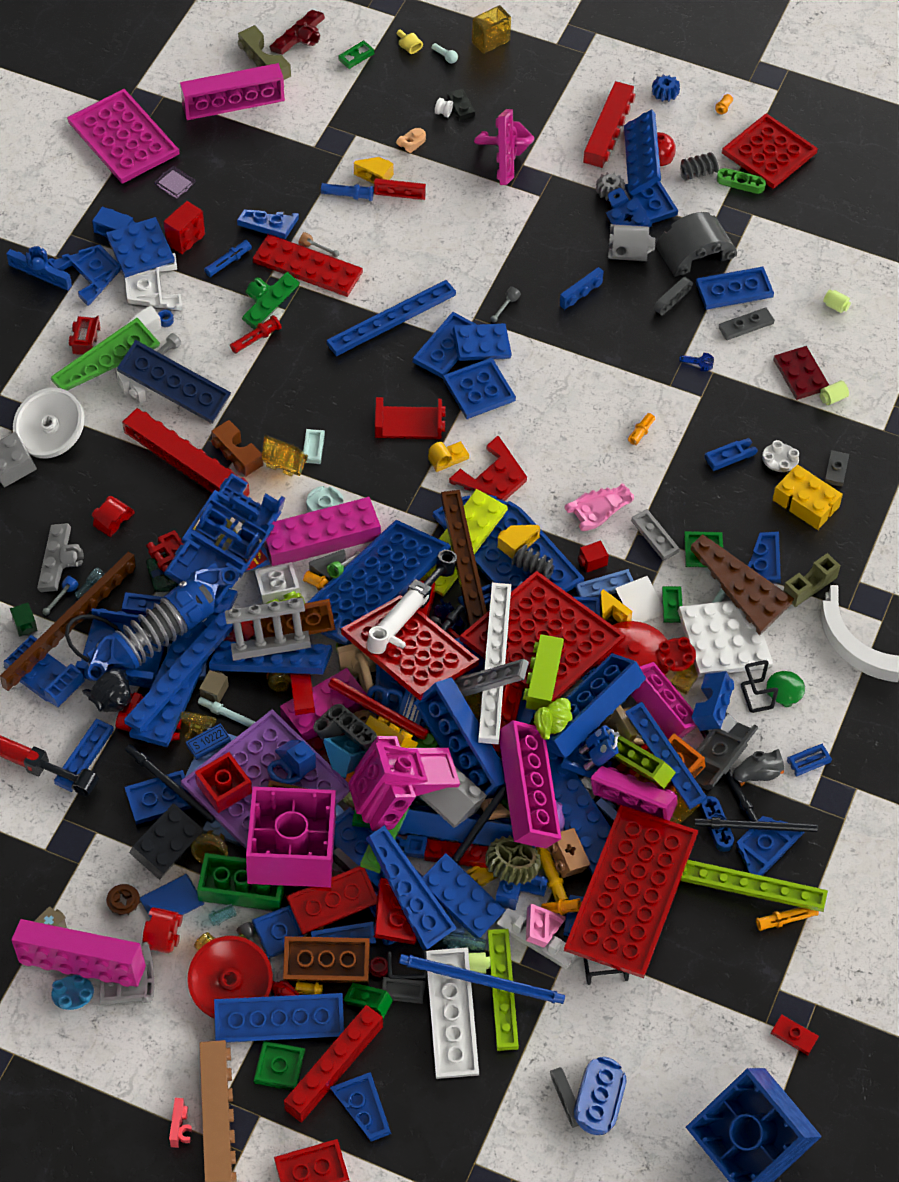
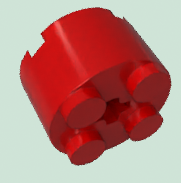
[142,907,183,954]

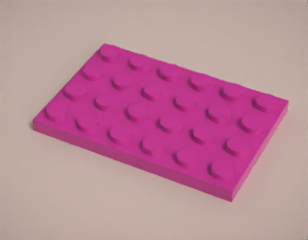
[67,89,180,184]

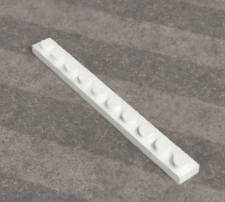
[478,583,511,744]

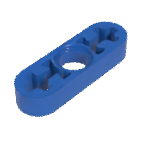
[701,796,734,852]

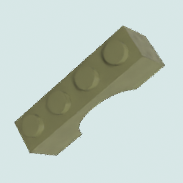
[237,25,291,80]

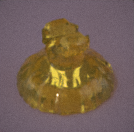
[180,711,217,739]
[191,830,228,864]

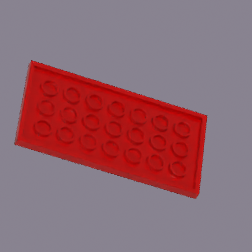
[564,805,698,979]

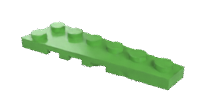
[51,318,160,391]

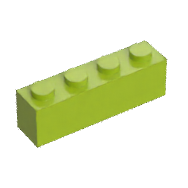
[523,634,564,710]
[612,735,676,789]

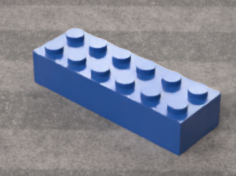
[546,653,646,758]
[414,677,506,799]

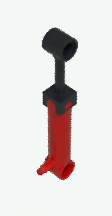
[0,735,99,797]

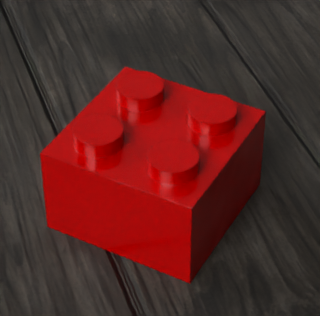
[163,201,205,254]
[195,752,252,813]

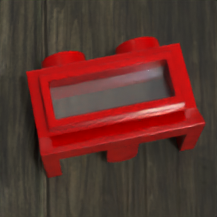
[69,315,101,355]

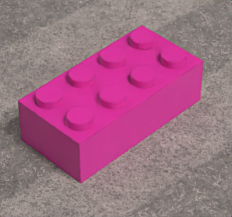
[280,668,367,741]

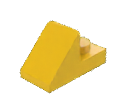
[600,589,633,622]

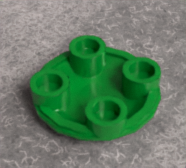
[766,671,805,707]

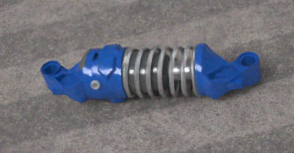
[84,562,239,681]

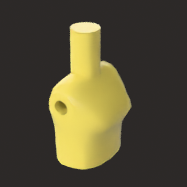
[396,29,423,54]

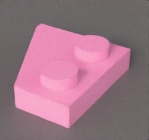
[526,904,566,947]

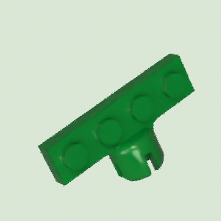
[242,272,300,329]

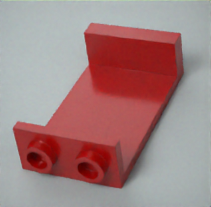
[375,397,445,439]

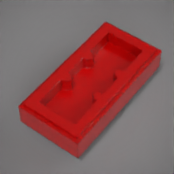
[771,1015,819,1055]

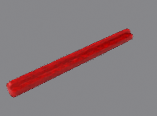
[328,678,429,740]

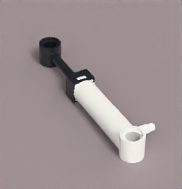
[367,550,457,654]

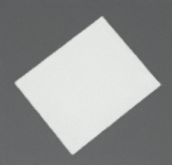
[615,576,663,623]

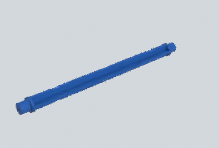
[399,954,565,1004]

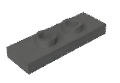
[719,307,775,340]

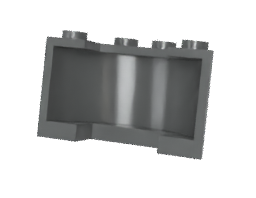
[656,212,737,277]

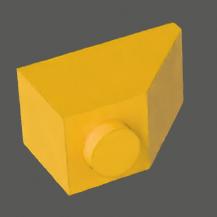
[354,157,394,184]
[497,525,540,559]

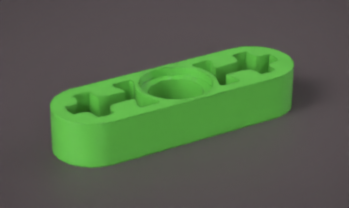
[717,168,766,194]

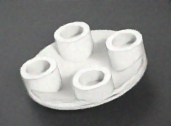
[762,440,799,472]

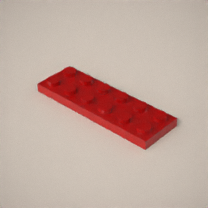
[253,234,363,297]

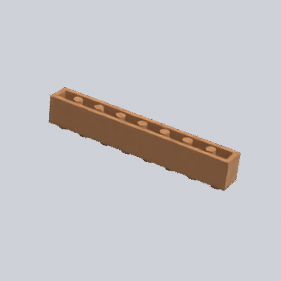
[200,1040,237,1182]

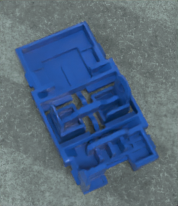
[164,473,285,607]

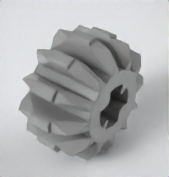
[596,172,625,201]

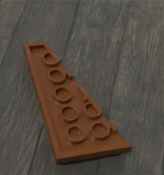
[690,534,794,636]

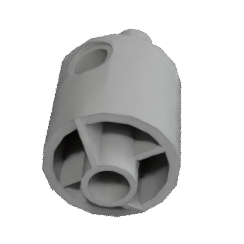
[608,224,655,261]

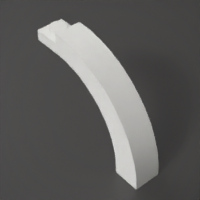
[115,306,161,404]
[820,585,899,682]

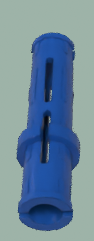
[204,240,252,277]

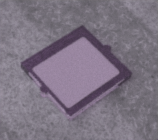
[154,166,196,199]

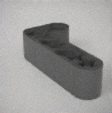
[313,704,377,752]

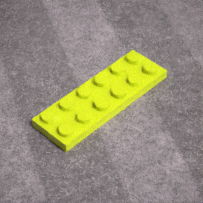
[420,489,508,597]

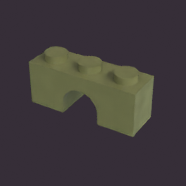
[783,553,841,607]

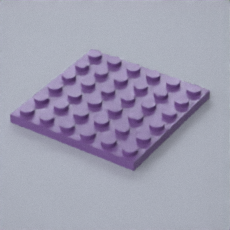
[181,710,350,850]

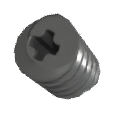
[680,152,719,181]
[512,544,555,579]

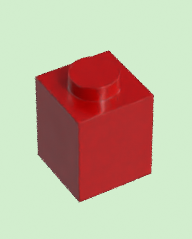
[578,540,609,572]

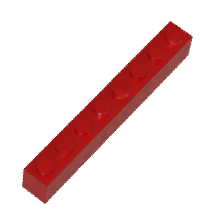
[122,408,250,496]

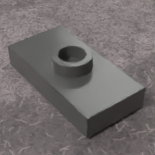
[825,450,849,487]

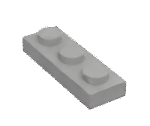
[631,509,680,561]

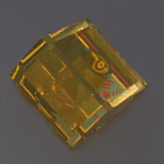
[262,435,308,477]

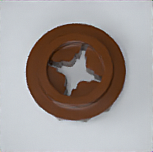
[106,884,140,916]

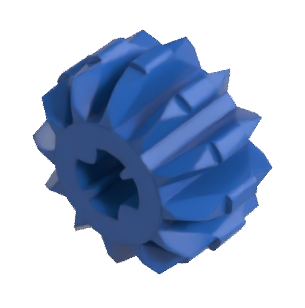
[652,74,680,102]

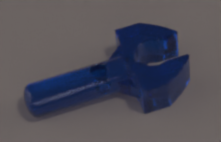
[679,352,714,372]

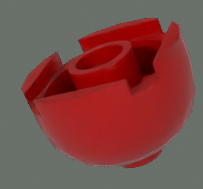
[657,132,676,166]

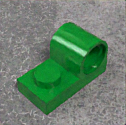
[343,983,393,1019]

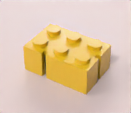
[773,464,843,530]

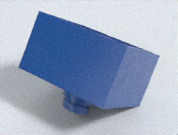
[686,1068,822,1182]

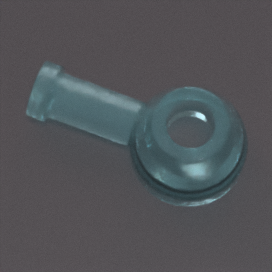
[74,568,104,599]

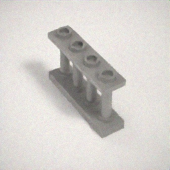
[225,598,311,661]

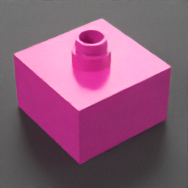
[246,787,336,887]

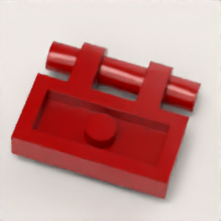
[146,530,183,572]

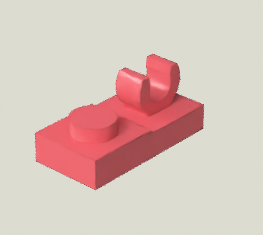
[169,1098,192,1148]

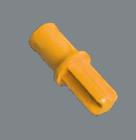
[628,413,655,445]
[541,898,582,915]

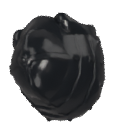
[82,668,131,712]

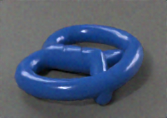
[366,685,404,717]
[267,758,306,785]

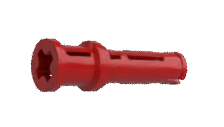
[230,315,282,354]

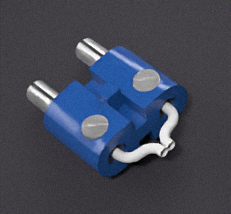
[579,725,620,770]

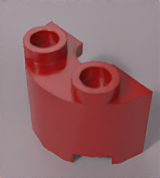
[92,496,135,537]

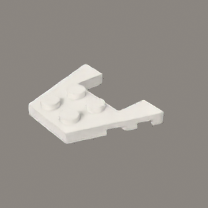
[125,253,183,311]

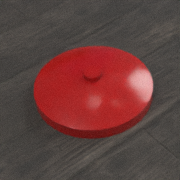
[596,621,669,676]
[188,936,273,1019]

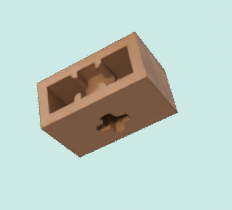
[547,828,591,879]

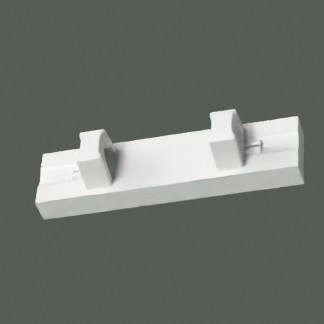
[496,908,576,970]

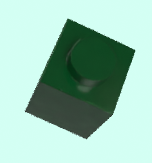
[10,603,38,637]

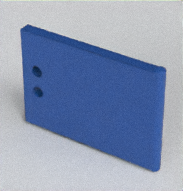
[140,874,204,919]

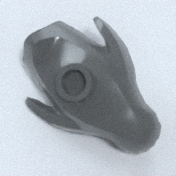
[733,749,784,786]

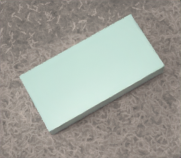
[302,429,325,464]

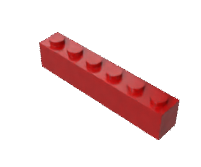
[583,81,636,168]
[284,1005,383,1123]

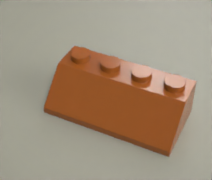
[260,599,336,638]

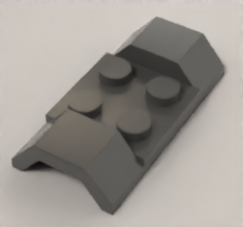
[695,712,758,790]

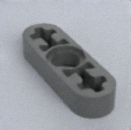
[654,277,693,315]
[550,1067,579,1128]

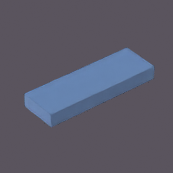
[575,569,634,597]

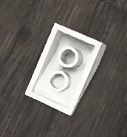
[254,562,301,604]

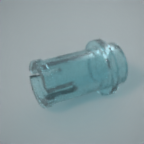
[209,904,237,926]

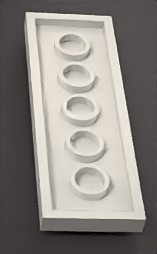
[426,947,479,1079]

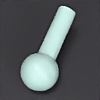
[432,43,458,63]

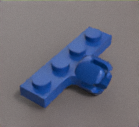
[6,246,72,291]

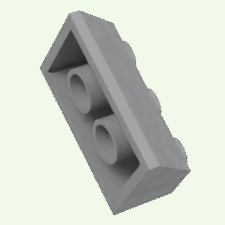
[419,767,487,828]

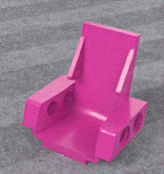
[348,736,460,831]

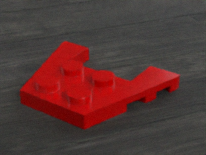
[449,436,527,501]

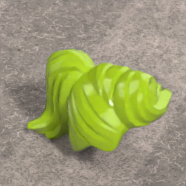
[534,698,572,740]

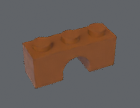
[211,420,264,476]

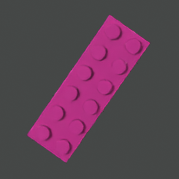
[180,63,285,120]
[264,497,381,566]
[499,720,561,849]
[11,919,146,987]

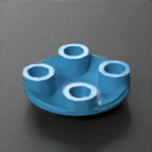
[51,974,94,1010]

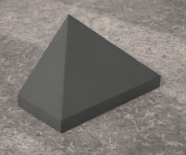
[309,549,346,582]

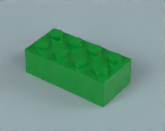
[197,853,285,911]

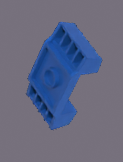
[4,635,85,708]

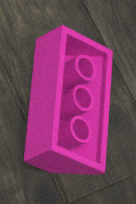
[630,662,697,739]
[591,766,678,821]

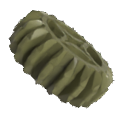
[485,835,541,886]

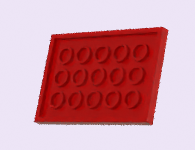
[341,595,480,700]

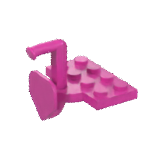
[474,109,534,185]

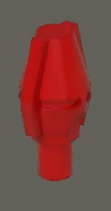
[272,980,299,996]

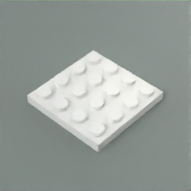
[678,601,773,677]

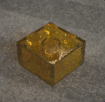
[472,5,511,54]

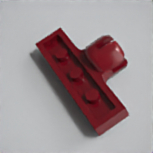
[269,10,325,55]

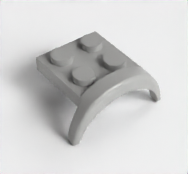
[100,942,154,1005]

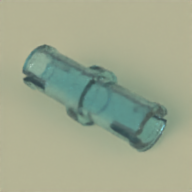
[443,933,486,952]

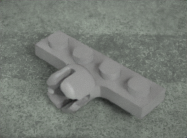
[37,523,84,592]

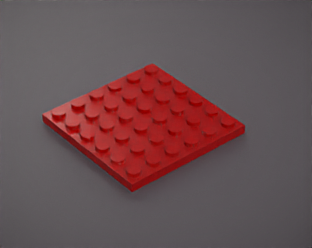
[460,571,626,703]

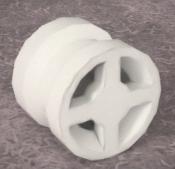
[435,98,453,118]

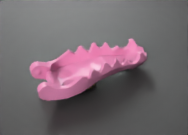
[564,483,634,531]

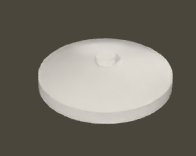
[13,388,85,458]

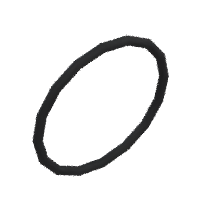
[65,615,122,666]

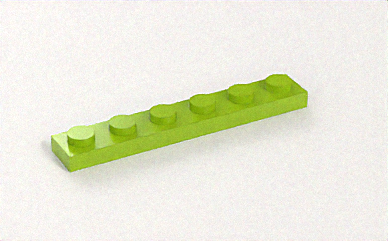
[488,929,519,1051]

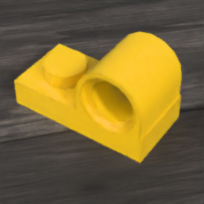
[428,441,469,472]

